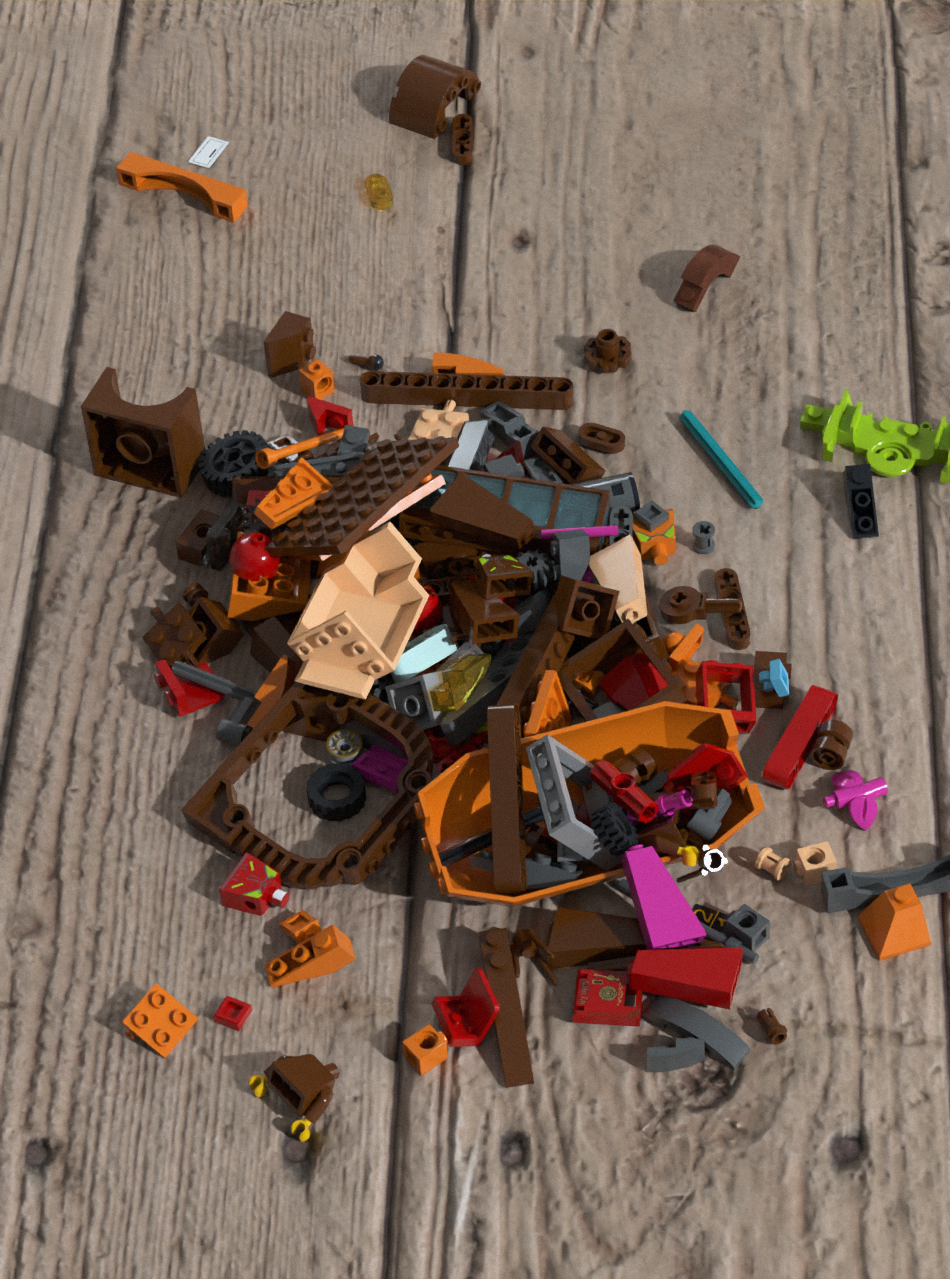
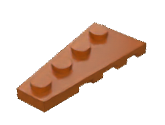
[254,457,333,530]

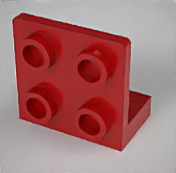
[667,743,748,793]

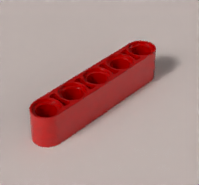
[762,685,838,790]

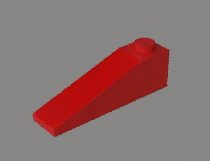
[599,653,668,711]

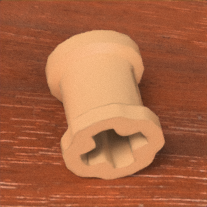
[755,847,791,881]

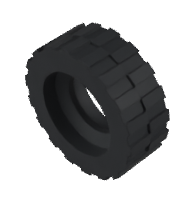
[306,763,367,822]

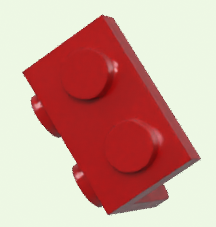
[154,659,225,717]
[431,968,500,1047]

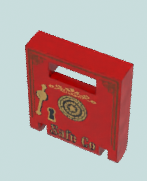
[572,969,643,1027]

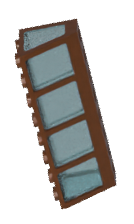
[399,465,610,566]

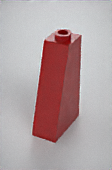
[627,947,743,1010]

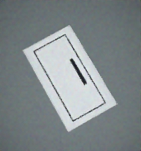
[188,136,229,168]

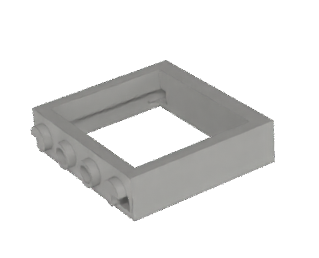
[526,734,627,871]

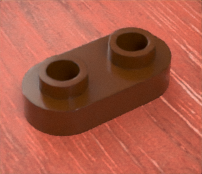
[578,423,625,454]

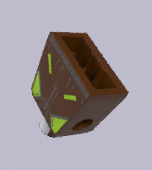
[475,554,533,599]

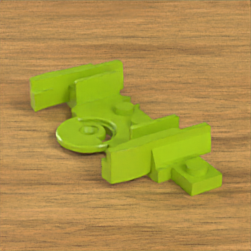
[800,390,950,483]

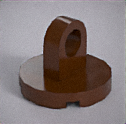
[525,820,560,864]

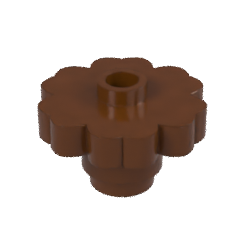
[584,329,632,373]

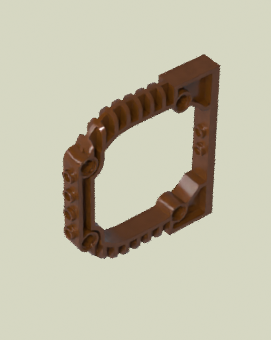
[181,682,434,890]

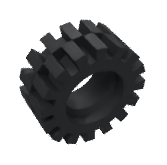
[590,802,638,856]

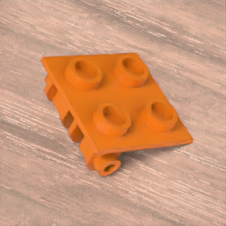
[122,983,199,1059]

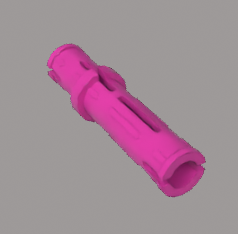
[623,790,693,826]

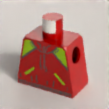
[219,852,289,916]

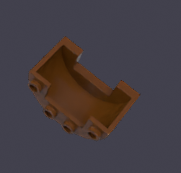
[389,55,481,139]

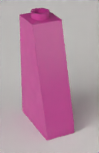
[621,845,706,950]

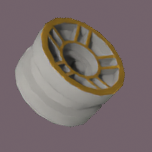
[326,729,364,767]

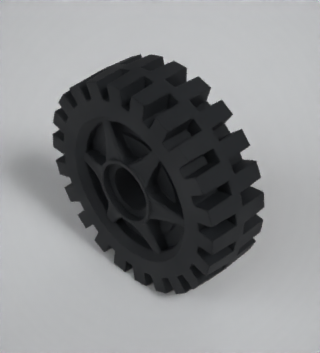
[198,430,269,497]

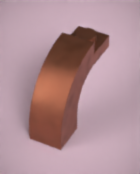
[674,244,740,312]

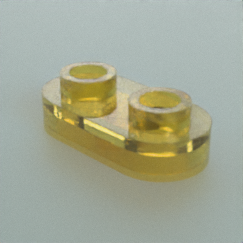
[364,174,393,210]

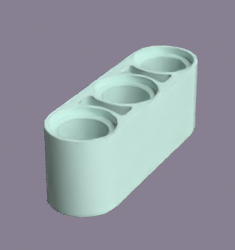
[390,624,457,683]

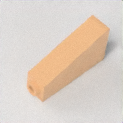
[589,535,647,624]

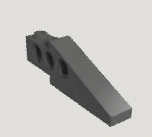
[440,630,535,745]

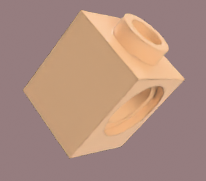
[793,841,837,886]

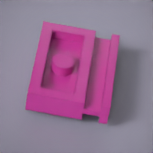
[352,745,409,792]

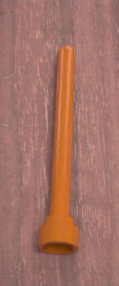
[255,428,344,469]

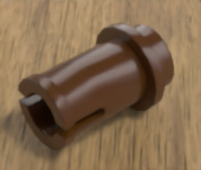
[756,1008,787,1045]

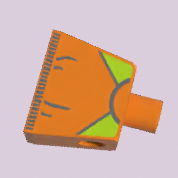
[632,508,676,565]

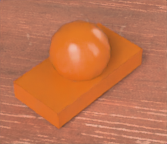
[663,623,704,672]

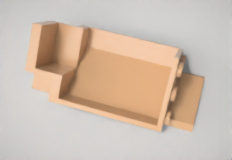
[287,522,429,699]

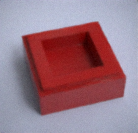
[213,996,252,1031]

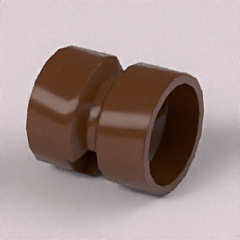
[810,720,853,770]
[612,747,657,788]

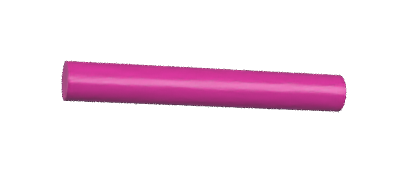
[541,525,619,540]

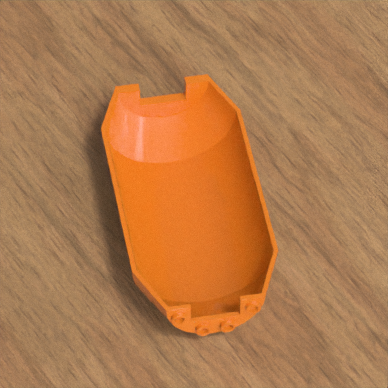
[413,701,765,907]

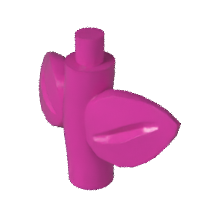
[823,770,888,831]

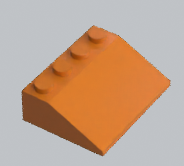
[227,532,311,621]

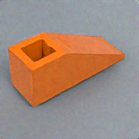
[264,924,356,988]

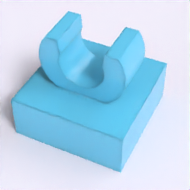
[759,659,789,697]

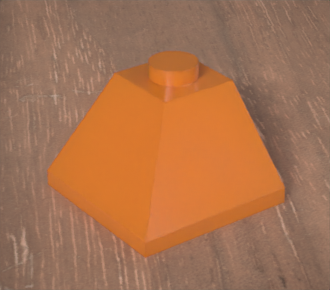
[858,883,931,961]

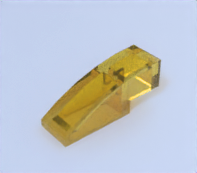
[430,654,491,711]

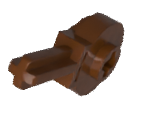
[659,586,742,624]

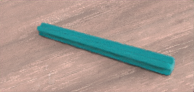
[679,410,763,509]

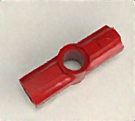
[590,759,658,824]

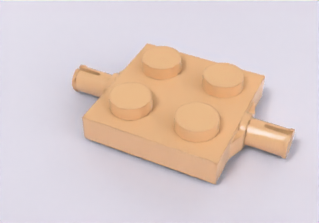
[408,400,469,453]

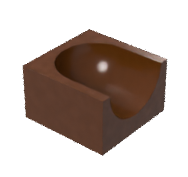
[81,367,205,498]

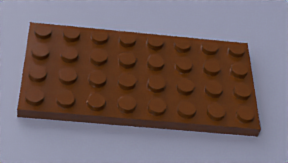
[265,436,459,557]

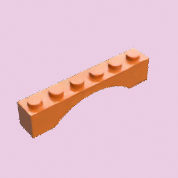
[116,152,248,223]

